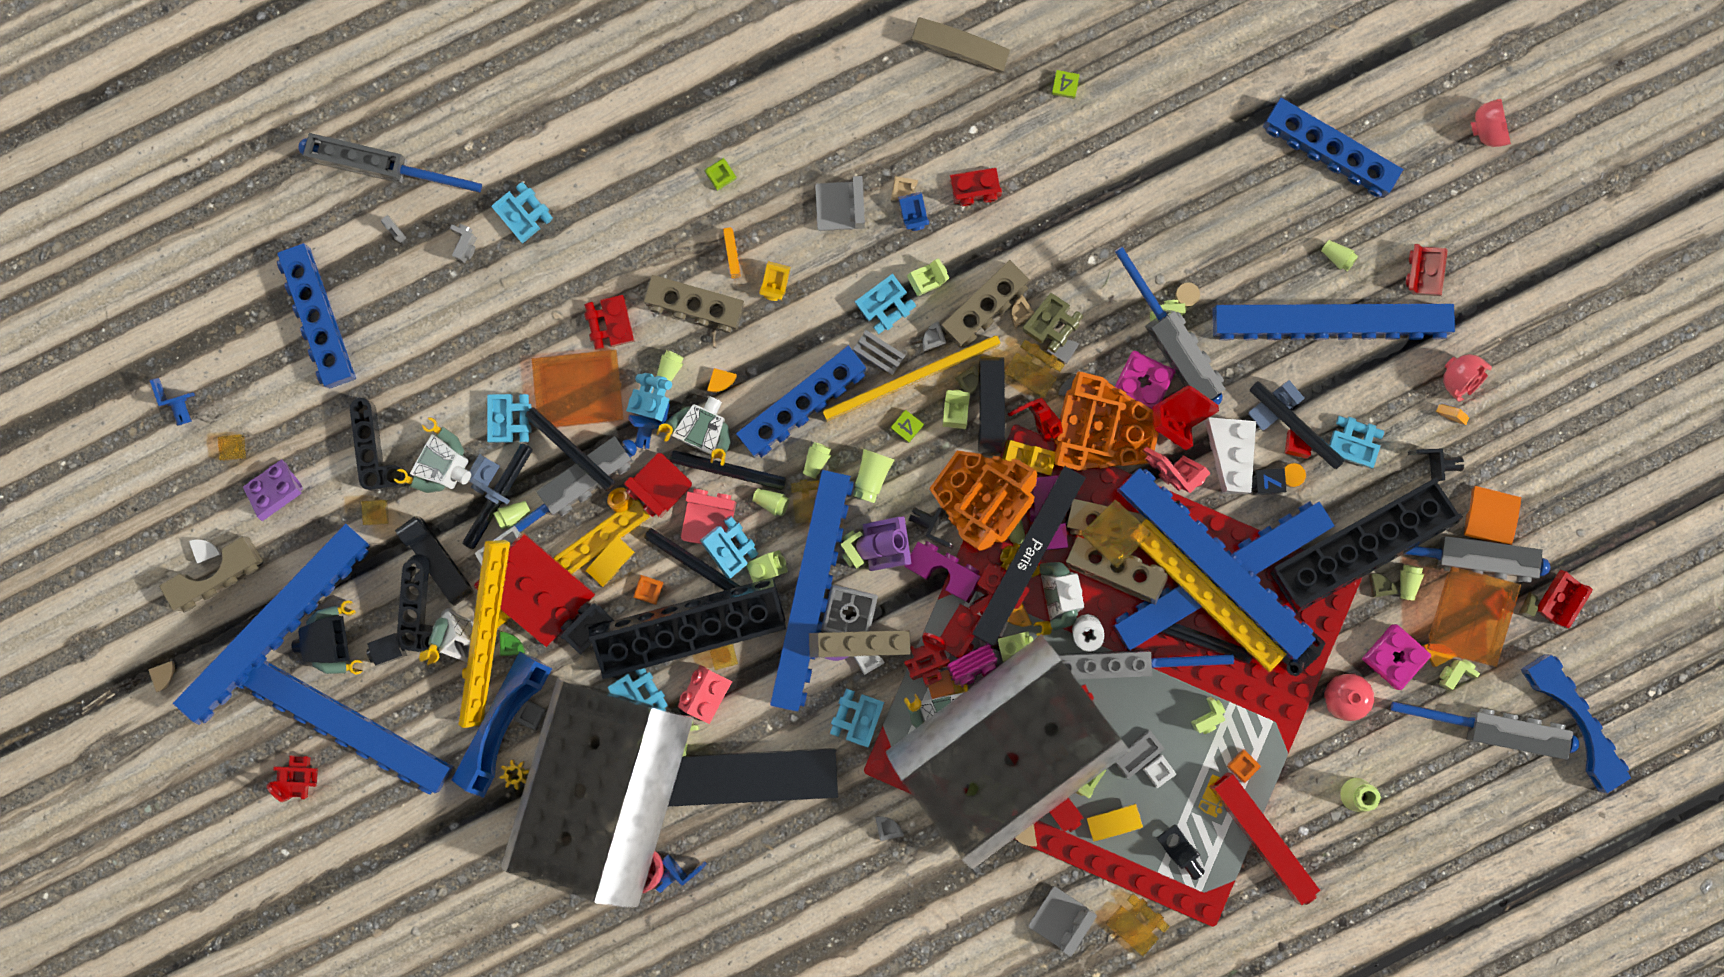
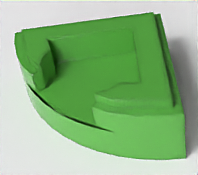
[500,632,525,656]

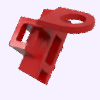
[1007,398,1063,442]
[904,632,950,687]
[266,756,318,802]

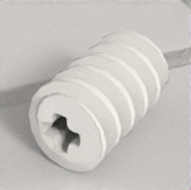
[1072,614,1104,651]

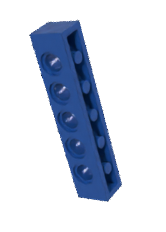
[1262,98,1404,198]
[277,243,356,389]
[736,345,866,458]

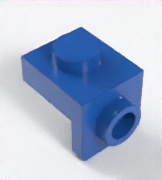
[898,192,929,231]

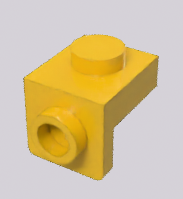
[759,261,791,301]

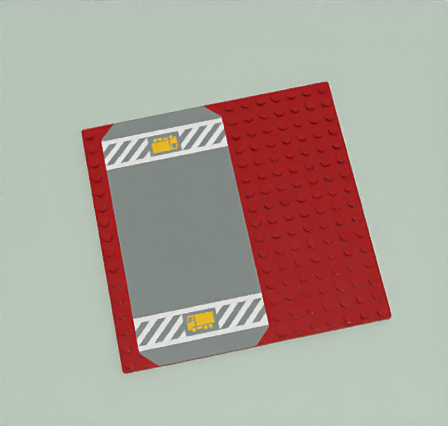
[864,425,1362,927]

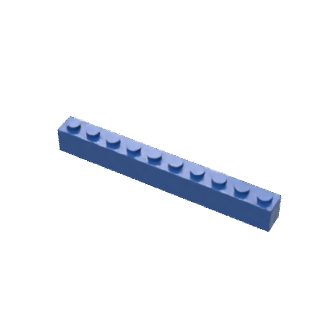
[1212,304,1455,341]
[1117,468,1316,660]
[770,470,854,712]
[1112,501,1335,651]
[173,524,371,725]
[237,661,454,795]

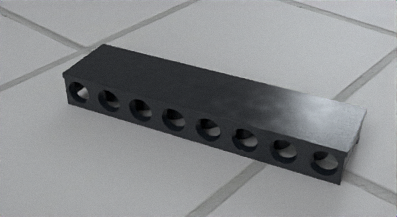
[1270,477,1463,614]
[588,577,786,680]
[668,748,838,807]

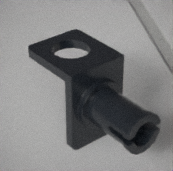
[1408,448,1464,482]
[909,507,954,550]
[1282,632,1326,676]
[1157,824,1205,880]

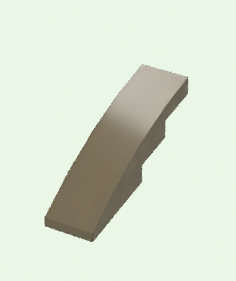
[911,17,1010,73]

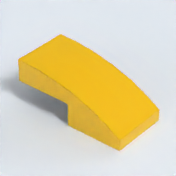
[1002,440,1055,476]
[586,536,635,587]
[1087,804,1143,842]

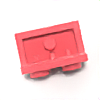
[678,665,732,724]

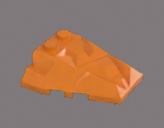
[1054,371,1159,470]
[929,450,1037,551]

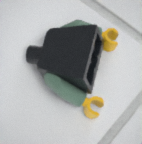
[291,600,363,675]

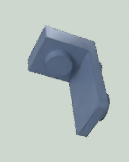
[1248,380,1305,430]
[469,454,510,505]

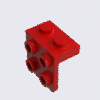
[1153,386,1219,450]
[624,453,692,518]

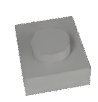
[450,224,477,263]

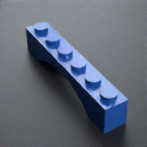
[451,652,552,798]
[1520,654,1631,793]

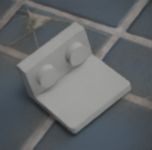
[815,176,865,231]
[1028,886,1097,957]

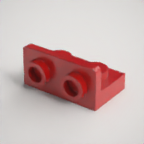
[950,167,1002,207]
[940,604,981,659]

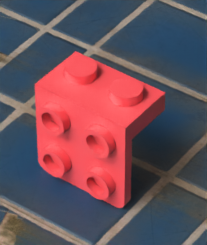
[1143,447,1211,493]
[681,489,736,544]

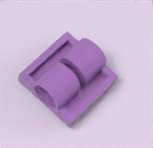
[243,459,303,521]
[856,516,912,571]

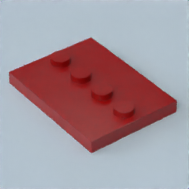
[474,532,595,647]

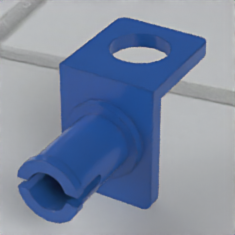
[150,378,195,426]
[628,403,669,449]
[656,854,707,893]

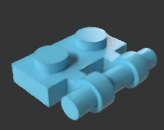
[491,182,553,244]
[855,274,916,335]
[626,373,672,421]
[487,394,531,443]
[1329,416,1384,469]
[700,516,759,579]
[608,668,668,728]
[830,688,884,748]

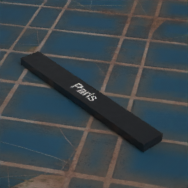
[972,466,1086,646]

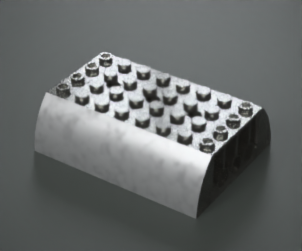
[886,635,1130,869]
[501,677,694,907]

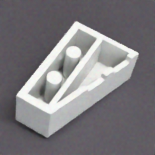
[1204,417,1256,495]

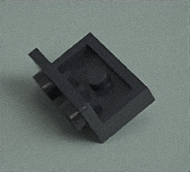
[560,600,615,655]

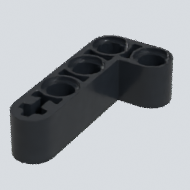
[978,357,1005,453]
[350,398,409,491]
[395,516,474,606]
[397,554,439,652]

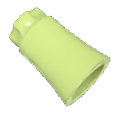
[853,449,894,503]
[1340,778,1381,812]

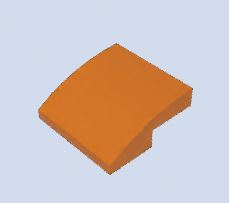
[1464,486,1521,545]

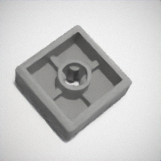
[821,585,878,633]

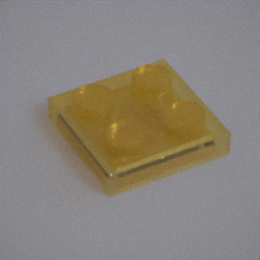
[1081,500,1151,568]

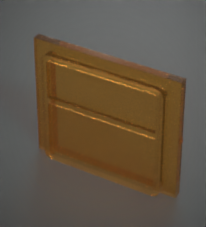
[531,350,624,428]
[1427,566,1521,667]

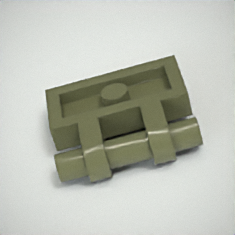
[1023,293,1083,353]

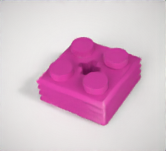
[1115,351,1176,410]
[1362,624,1431,690]
[948,644,998,688]

